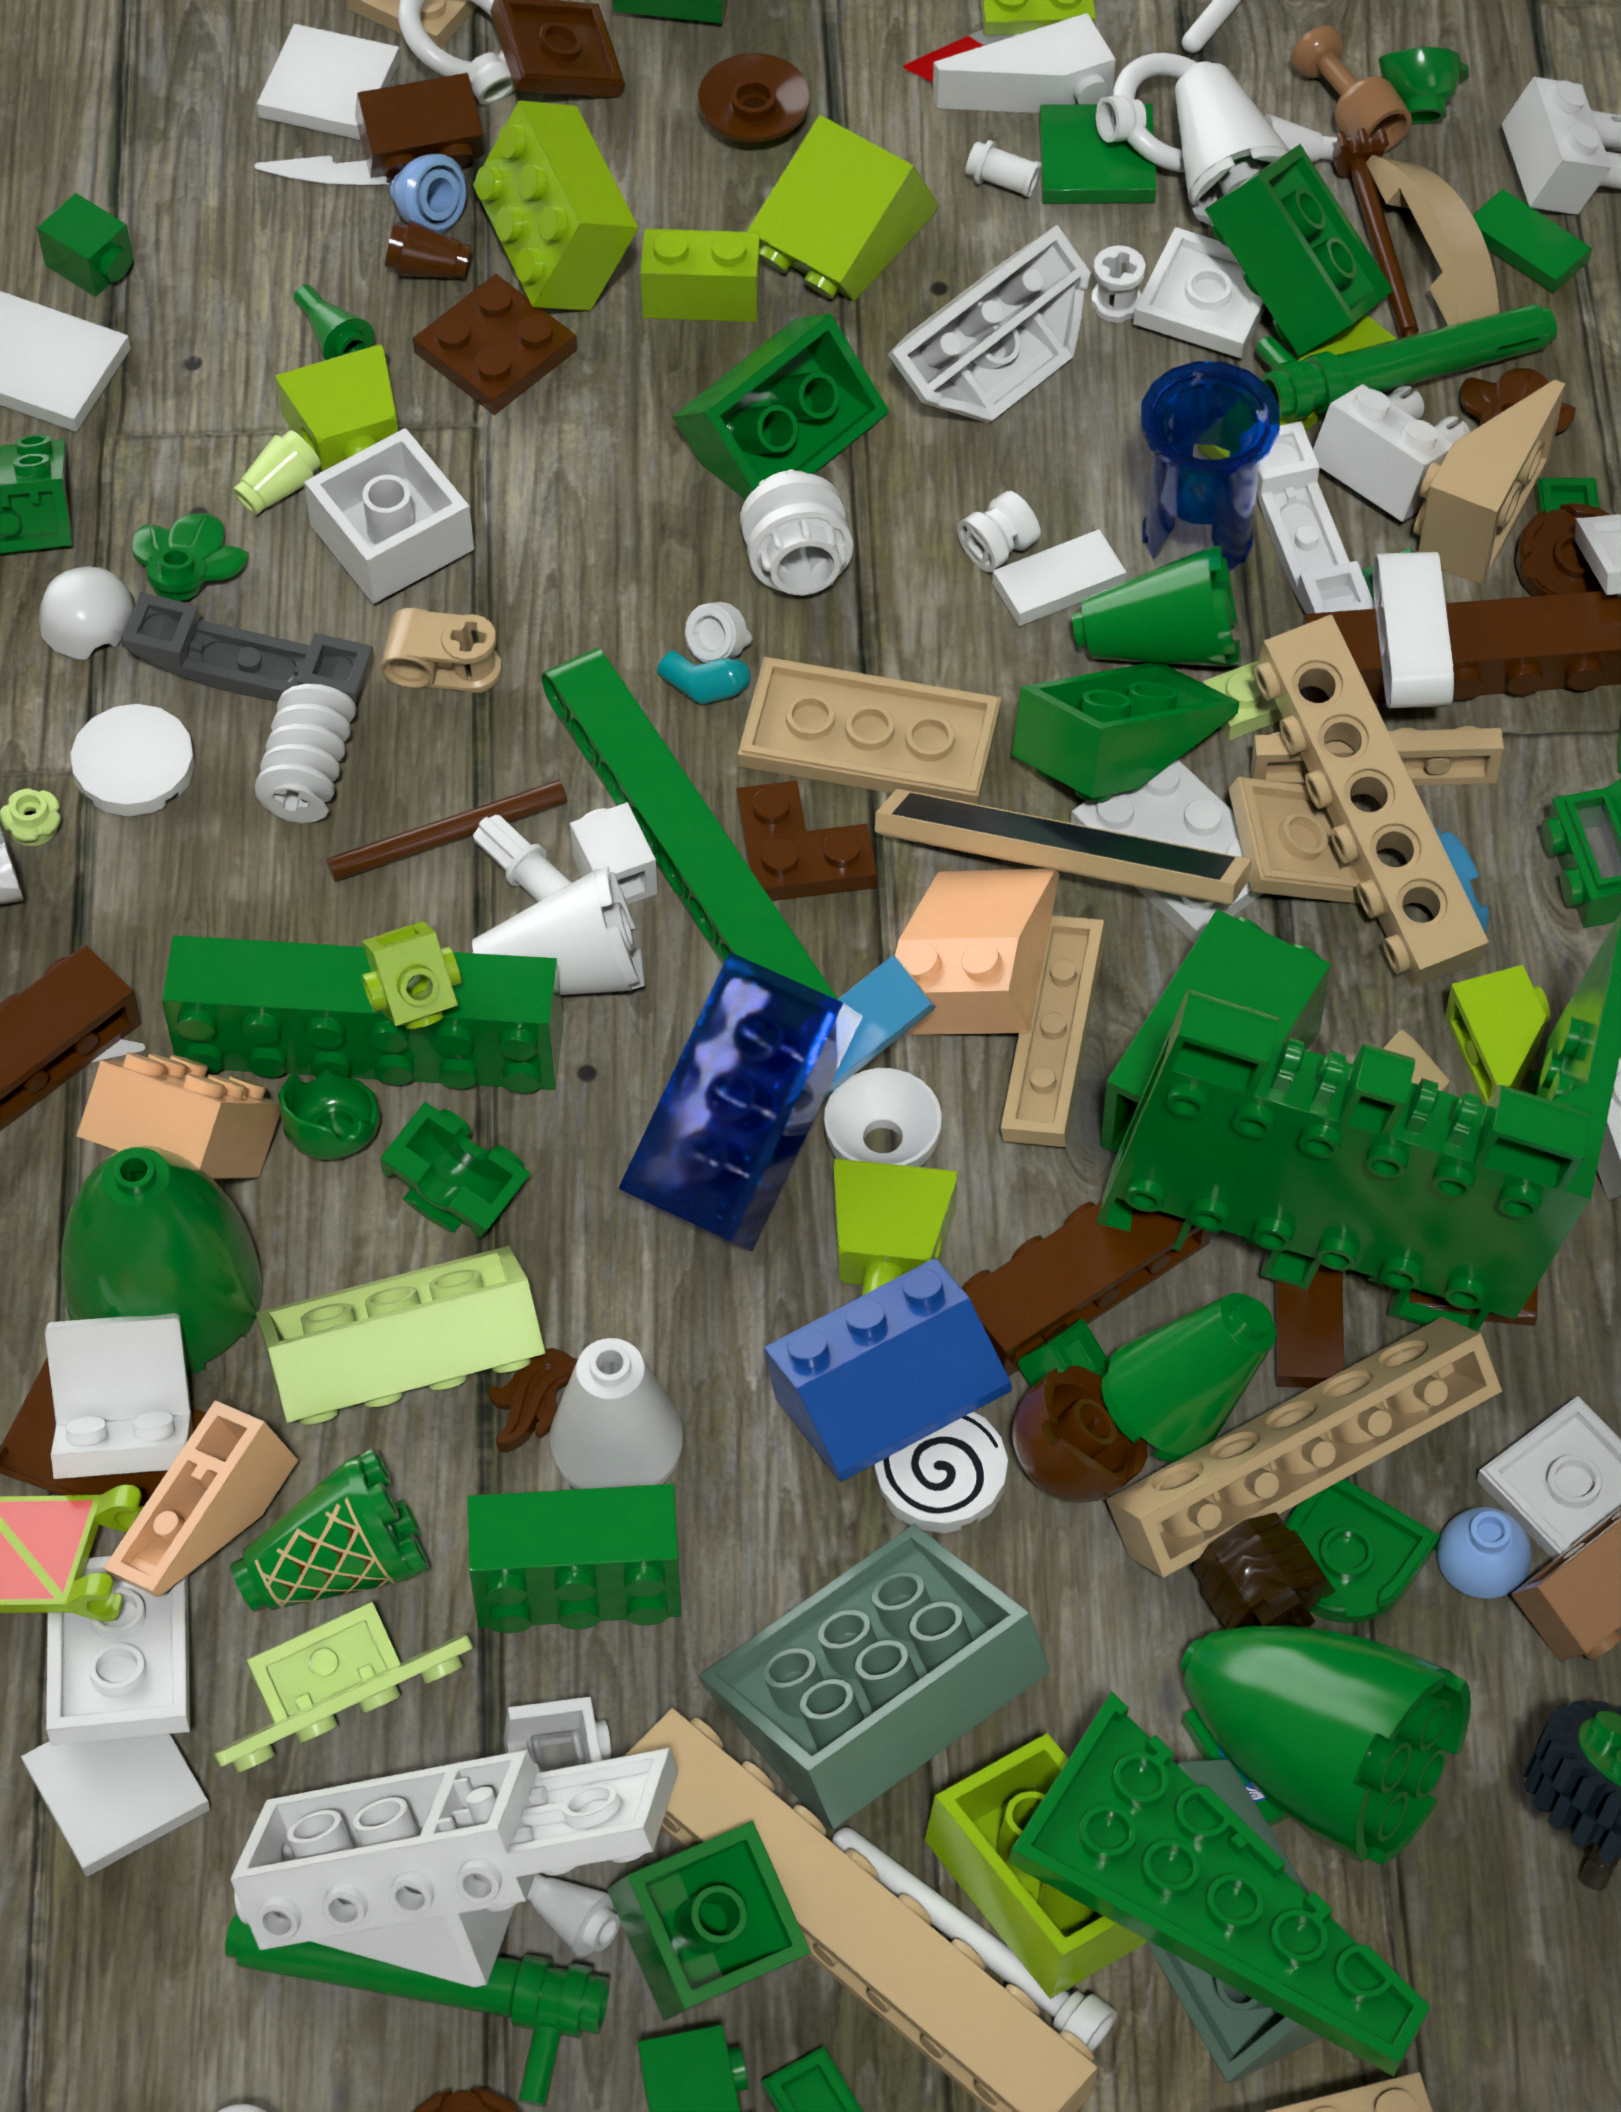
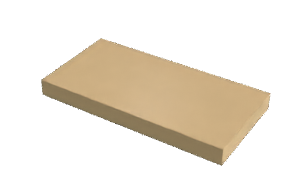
[738,657,1002,805]

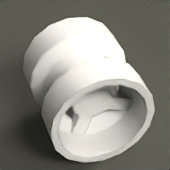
[957,491,1041,572]

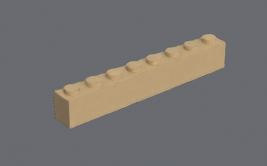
[625,1708,1098,2112]

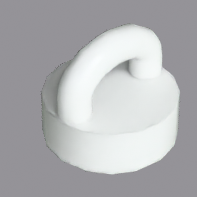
[685,602,752,663]

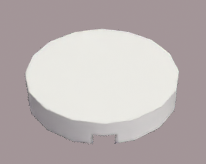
[70,704,195,817]

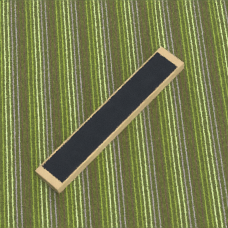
[875,789,1252,905]

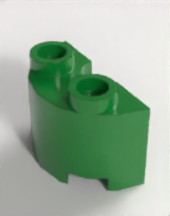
[380,1101,531,1238]

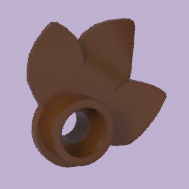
[1461,368,1576,433]

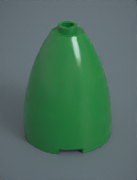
[61,1146,263,1376]
[1181,1626,1471,1865]

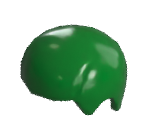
[278,1069,380,1160]

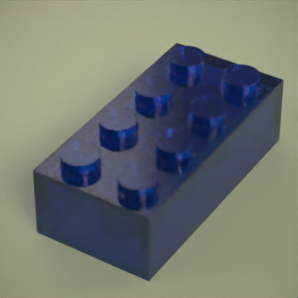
[618,952,863,1252]

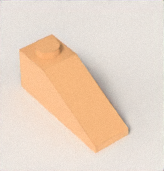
[103,1400,298,1598]

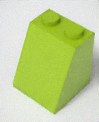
[747,114,940,302]

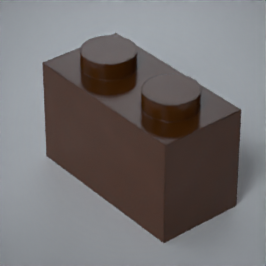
[355,73,484,179]

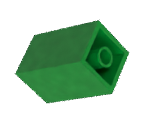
[1100,909,1331,1155]

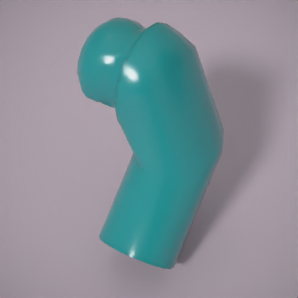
[657,650,751,704]

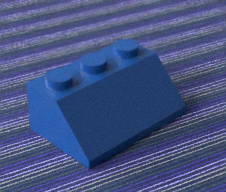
[764,1258,1012,1482]

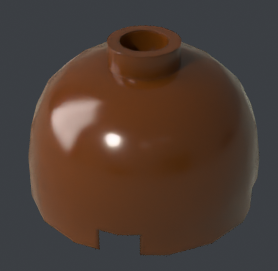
[1012,1365,1148,1503]

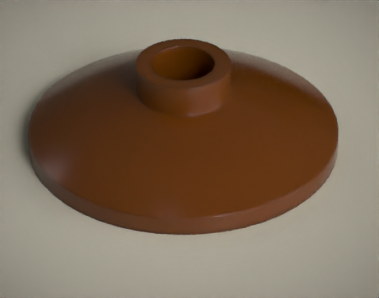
[697,53,810,142]

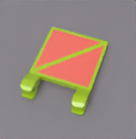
[0,1485,145,1622]

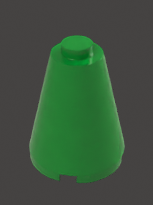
[1072,545,1241,667]
[1101,1293,1276,1462]

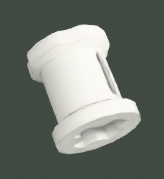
[1091,245,1146,323]

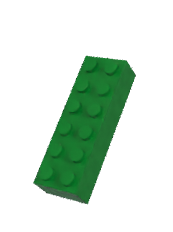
[162,935,563,1093]

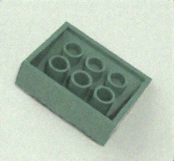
[698,1524,1051,1829]

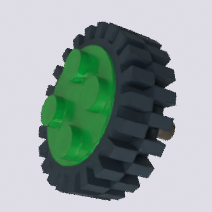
[1523,1700,1621,1891]

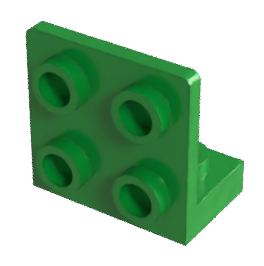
[0,434,73,553]

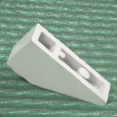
[933,13,1116,113]

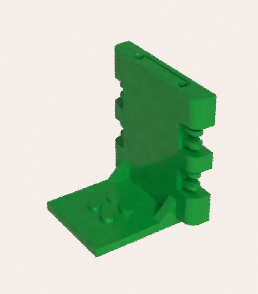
[1096,912,1621,1332]

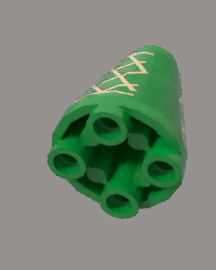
[230,1449,429,1612]

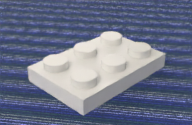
[1071,759,1264,944]
[46,1556,190,1746]

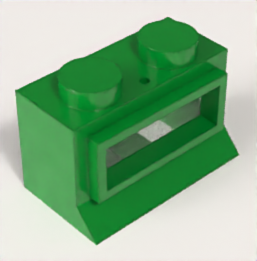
[1541,778,1621,928]

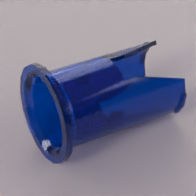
[1140,361,1280,572]

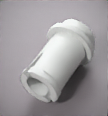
[965,140,1042,197]

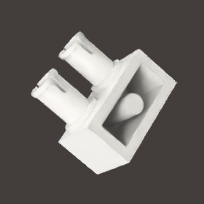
[1502,77,1621,215]
[1313,384,1470,522]

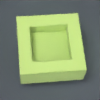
[1203,661,1283,740]

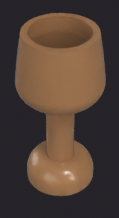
[1291,25,1412,152]

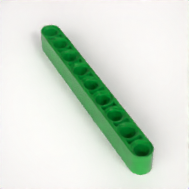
[541,647,838,1047]

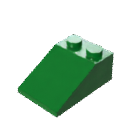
[1012,662,1240,801]

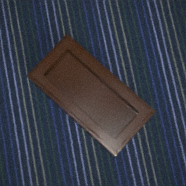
[1275,1264,1344,1388]

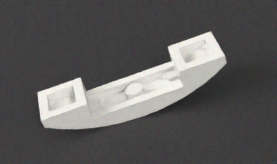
[1244,421,1375,614]

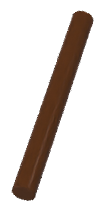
[327,780,567,882]

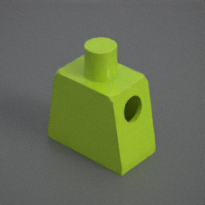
[275,344,398,473]
[834,1158,958,1296]

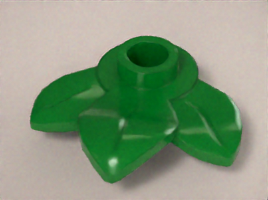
[132,513,249,601]

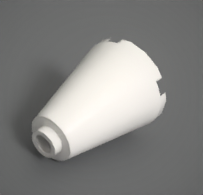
[1175,61,1290,225]
[472,866,646,995]
[550,1338,683,1489]

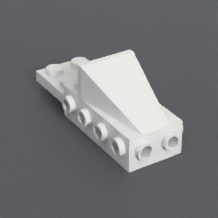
[230,1748,678,1987]

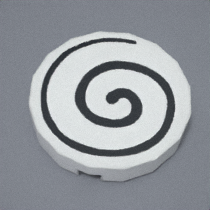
[874,1412,1008,1533]

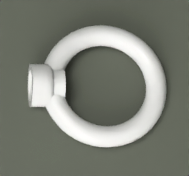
[398,0,515,105]
[1096,53,1197,173]

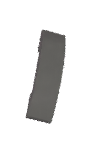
[121,592,373,701]

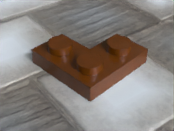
[736,780,877,901]

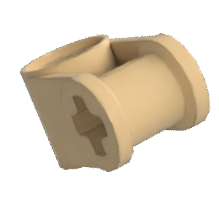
[380,608,502,693]

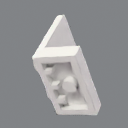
[45,1313,193,1479]

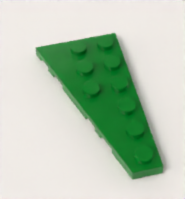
[1008,1691,1431,2076]

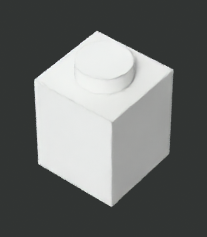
[570,802,658,904]

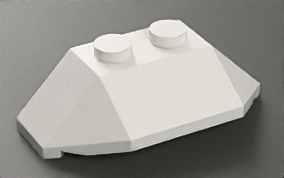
[888,225,1091,423]

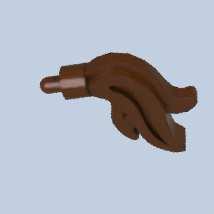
[488,1348,579,1453]

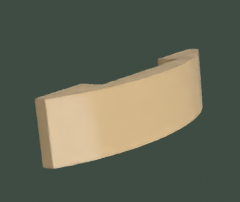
[1366,155,1500,326]

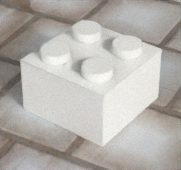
[304,428,474,604]

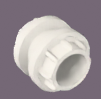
[740,469,853,596]

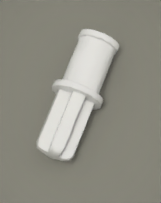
[473,815,573,902]

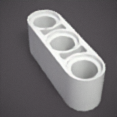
[1373,552,1454,708]

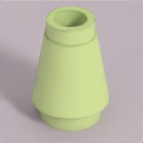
[232,430,321,515]

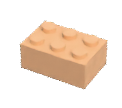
[76,1052,280,1179]

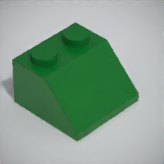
[607,1821,811,2021]

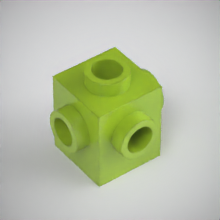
[362,920,461,1029]

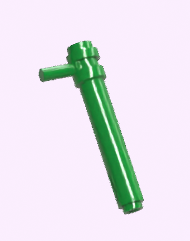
[1256,304,1557,422]
[225,1915,610,2107]

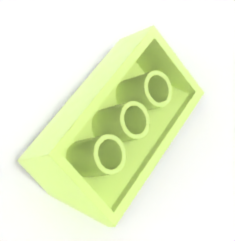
[256,1246,546,1425]

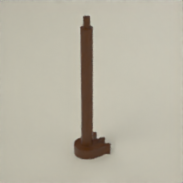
[1333,128,1419,338]

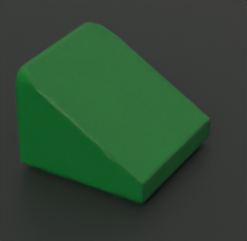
[1018,1318,1110,1388]

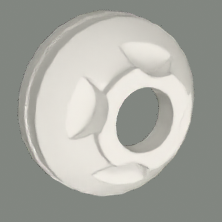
[824,1068,942,1167]

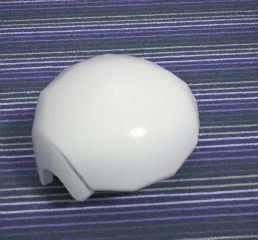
[39,566,134,660]

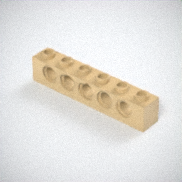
[1254,614,1489,989]
[1106,1317,1502,1578]

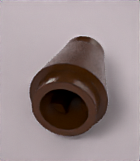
[385,219,472,280]

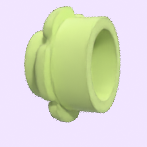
[0,788,61,846]

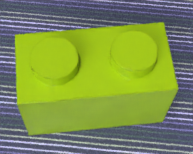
[640,229,760,322]

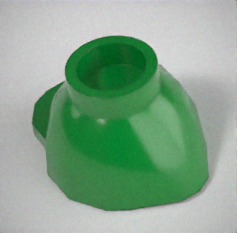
[1378,47,1469,125]

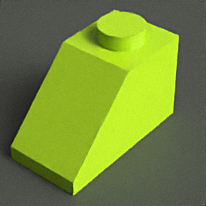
[1445,965,1550,1105]

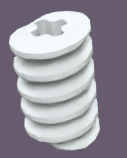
[254,684,356,823]

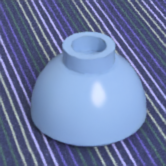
[390,154,467,233]
[1437,1507,1532,1599]

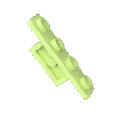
[211,1602,473,1773]

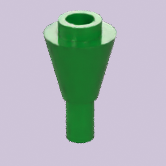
[293,285,374,360]

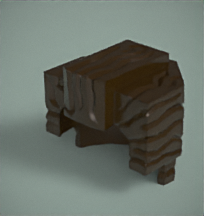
[1192,1512,1336,1629]

